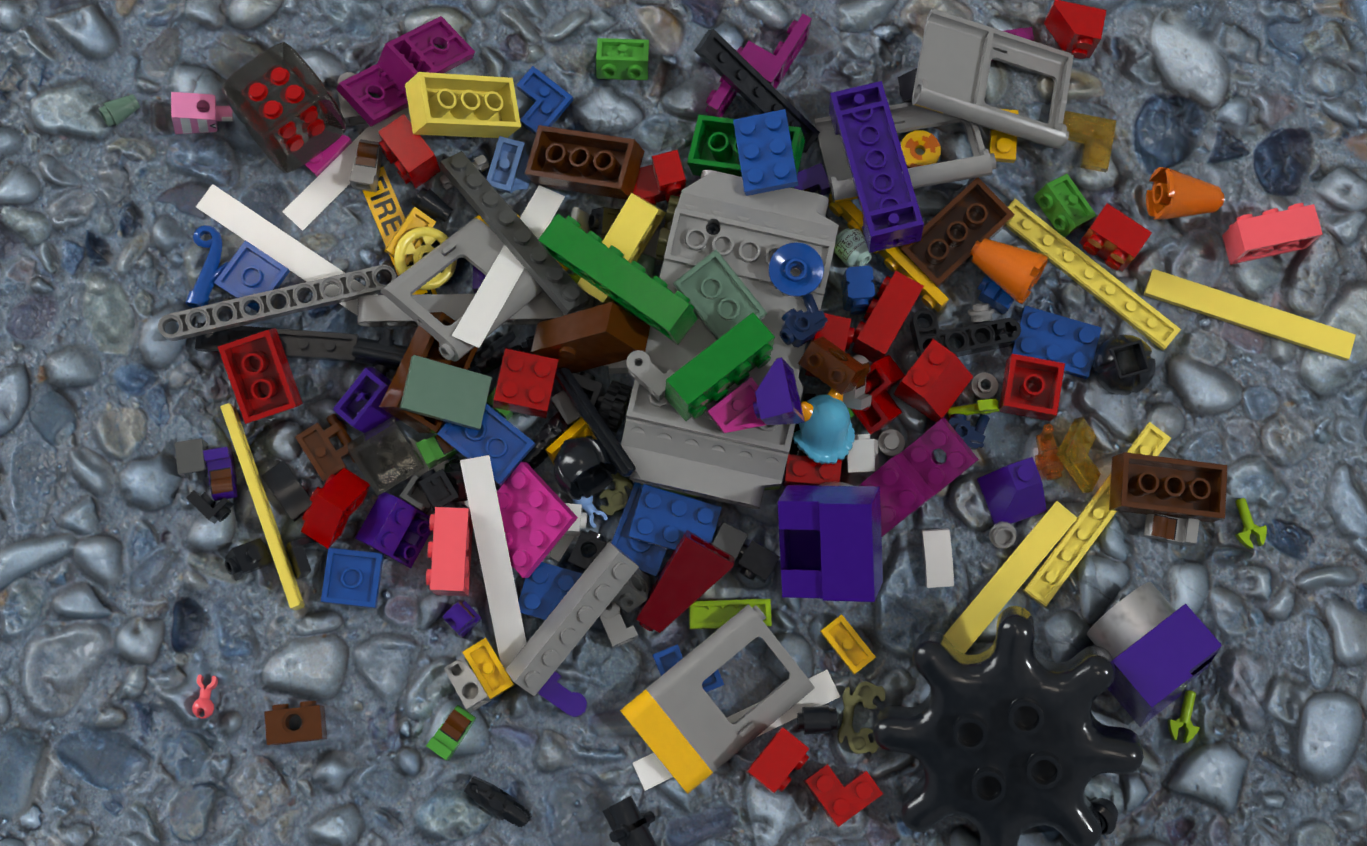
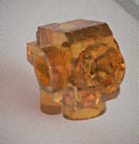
[1035,424,1066,481]

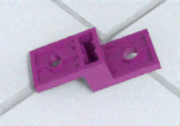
[705,14,812,117]
[336,16,475,127]
[859,417,979,537]

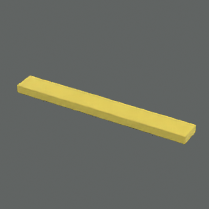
[1005,199,1181,351]
[1143,269,1356,361]
[220,403,305,611]
[1023,422,1171,608]
[943,501,1077,654]

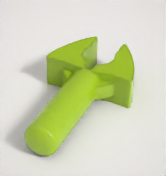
[947,399,999,418]
[1235,498,1267,549]
[1167,690,1200,743]

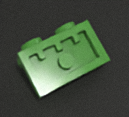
[596,38,649,80]
[1034,174,1097,237]

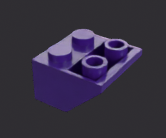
[332,367,399,443]
[355,491,431,569]

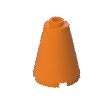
[1146,167,1224,220]
[970,238,1048,304]

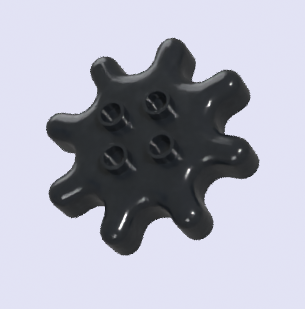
[873,606,1144,846]

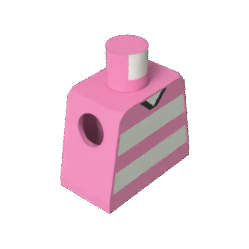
[171,92,233,134]

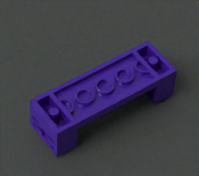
[829,81,924,253]

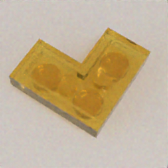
[1063,111,1116,173]
[1056,417,1101,494]

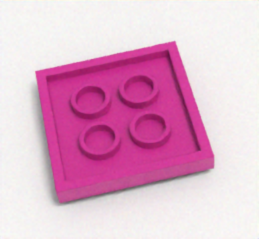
[497,462,578,578]

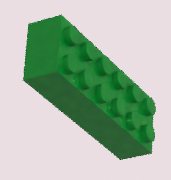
[538,213,698,345]

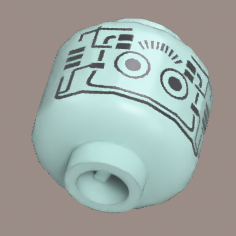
[834,228,872,267]

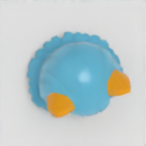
[793,388,855,464]

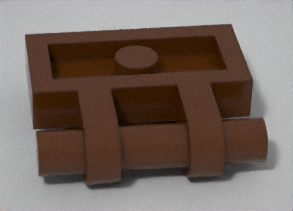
[295,413,363,483]

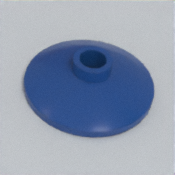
[769,242,824,297]

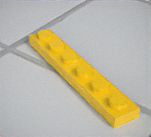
[828,194,949,312]

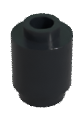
[797,705,838,735]

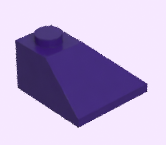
[753,357,805,425]
[977,457,1047,525]

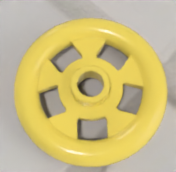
[394,227,457,290]

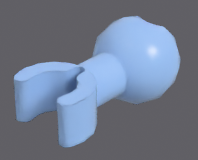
[572,494,608,529]

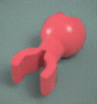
[192,674,218,719]

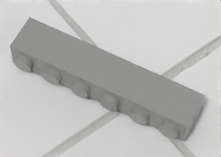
[505,542,639,697]

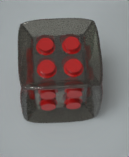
[222,42,346,173]

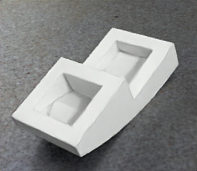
[922,528,954,588]

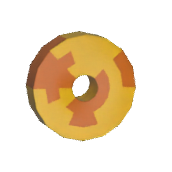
[900,130,941,168]

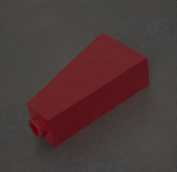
[636,530,734,633]

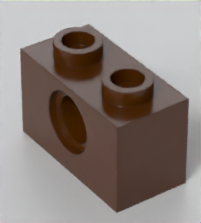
[798,337,867,395]
[264,701,327,746]

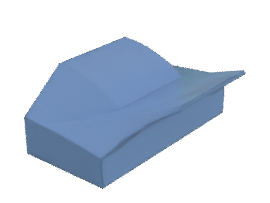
[486,136,530,194]

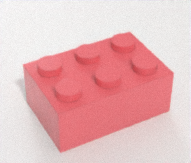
[1222,203,1323,265]
[426,507,473,596]

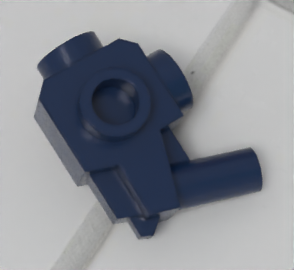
[780,294,828,348]
[947,414,990,450]

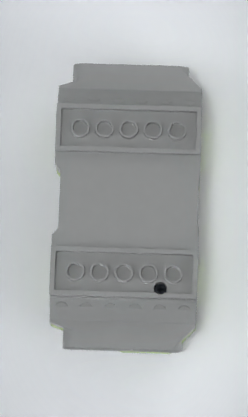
[621,170,839,509]

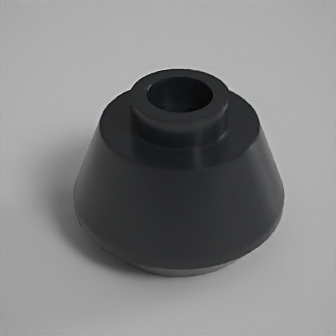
[1090,798,1118,835]

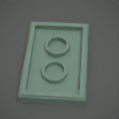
[673,249,767,340]
[399,355,492,430]

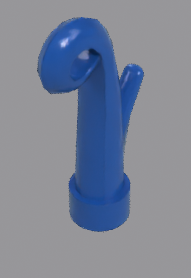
[185,225,229,308]

